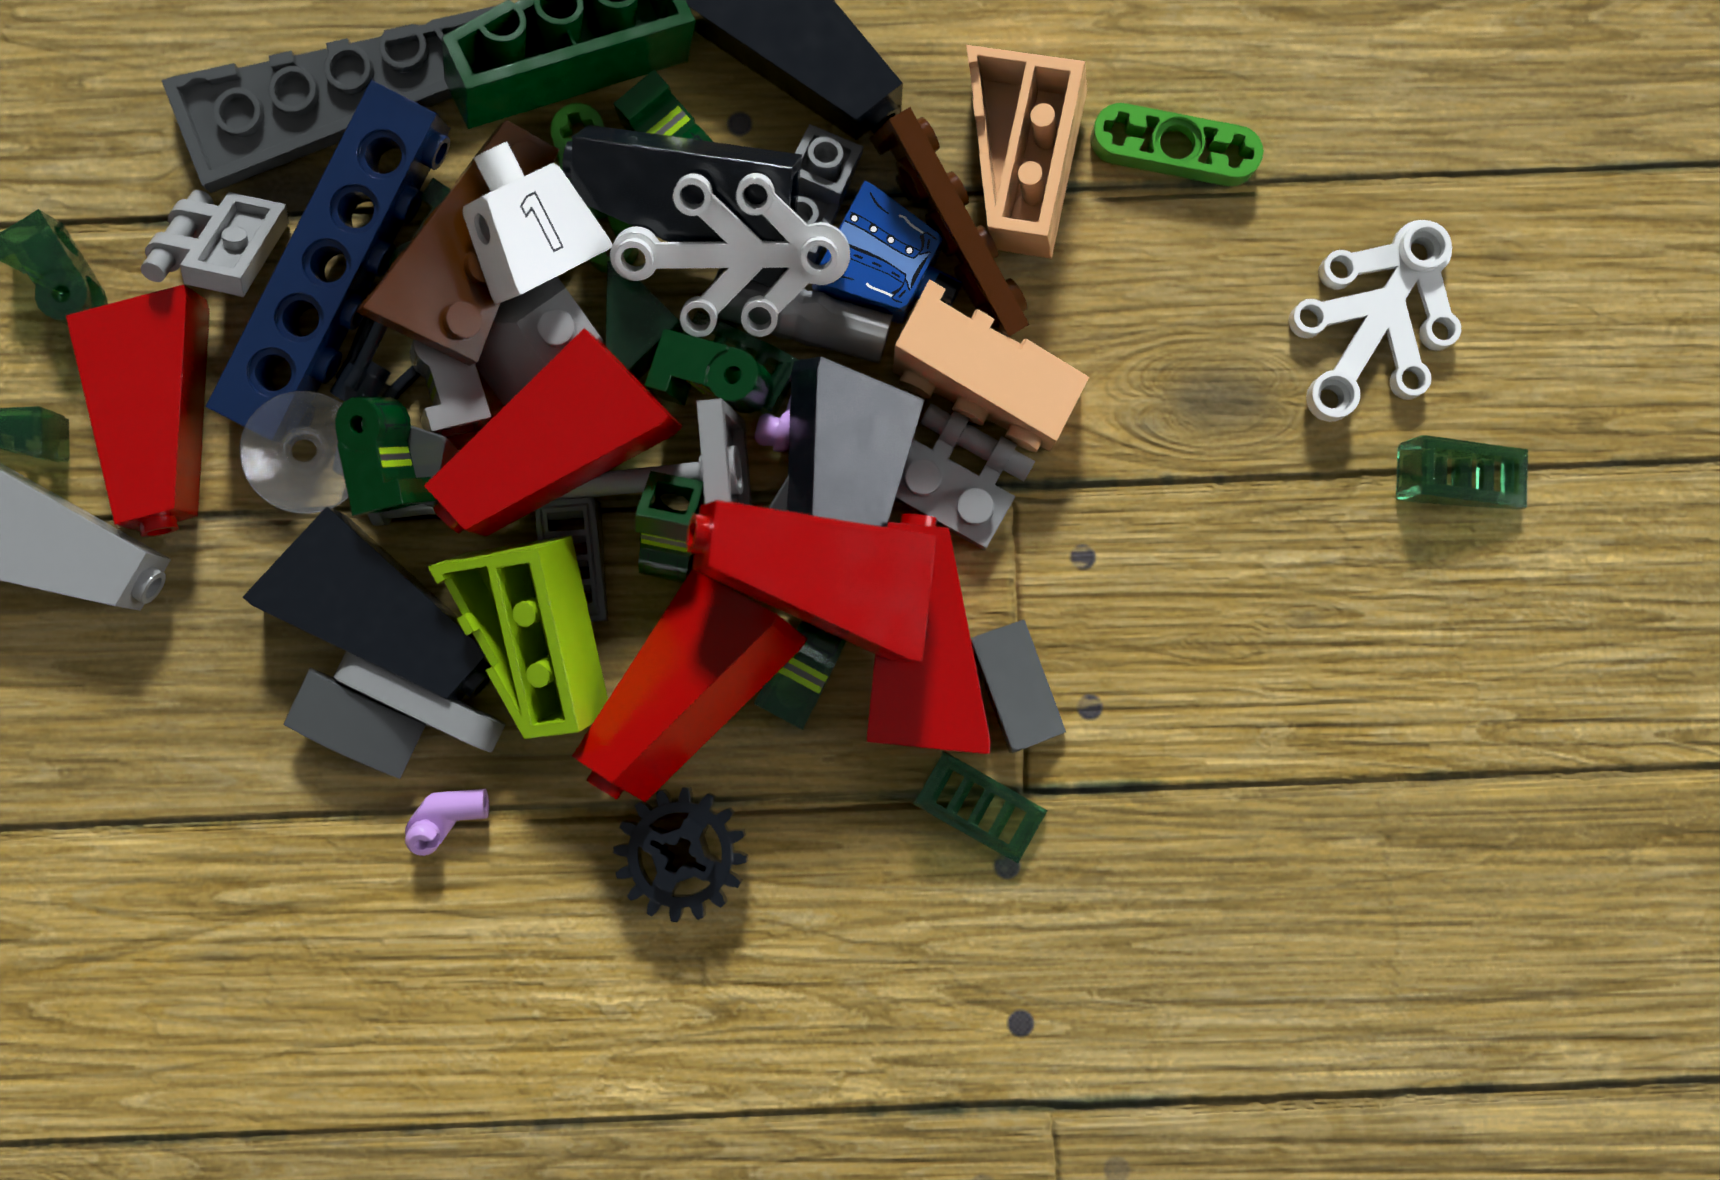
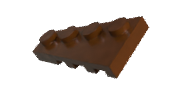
[869,107,1030,337]
[356,120,559,366]

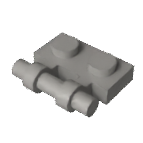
[141,190,289,297]
[895,403,1035,551]

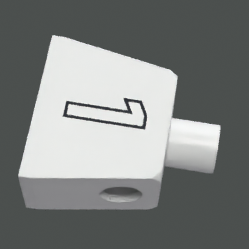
[463,142,613,305]

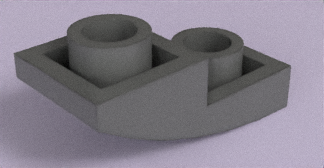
[284,668,426,779]

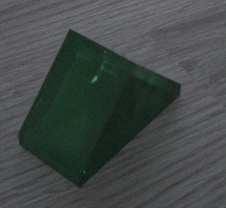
[606,261,685,380]

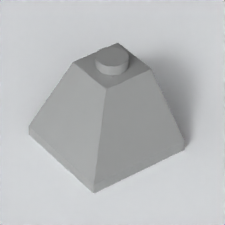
[475,276,608,406]

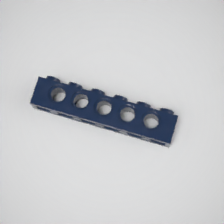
[205,80,451,444]

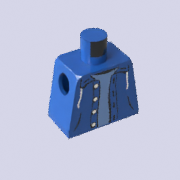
[812,181,963,324]

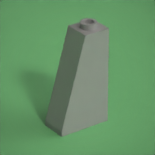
[0,463,171,611]

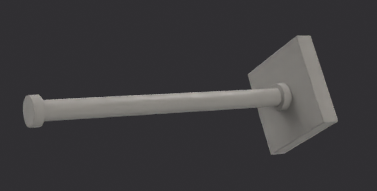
[368,398,752,526]

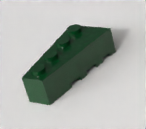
[442,0,695,129]

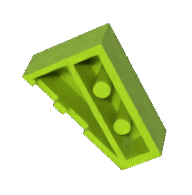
[428,535,608,739]

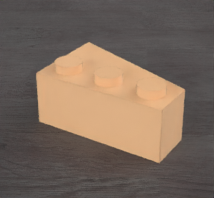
[966,45,1087,259]
[893,279,1089,452]

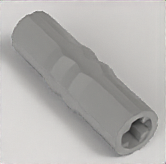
[708,268,893,364]

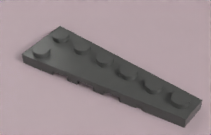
[161,6,496,193]

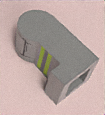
[410,339,491,438]

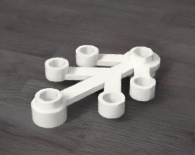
[610,173,850,337]
[1289,220,1461,422]

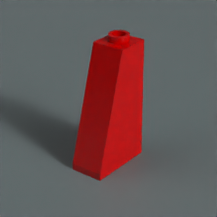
[66,284,210,537]
[424,328,683,537]
[686,500,937,662]
[866,514,991,754]
[571,569,807,802]

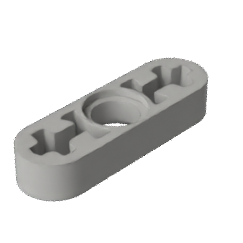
[333,651,506,752]

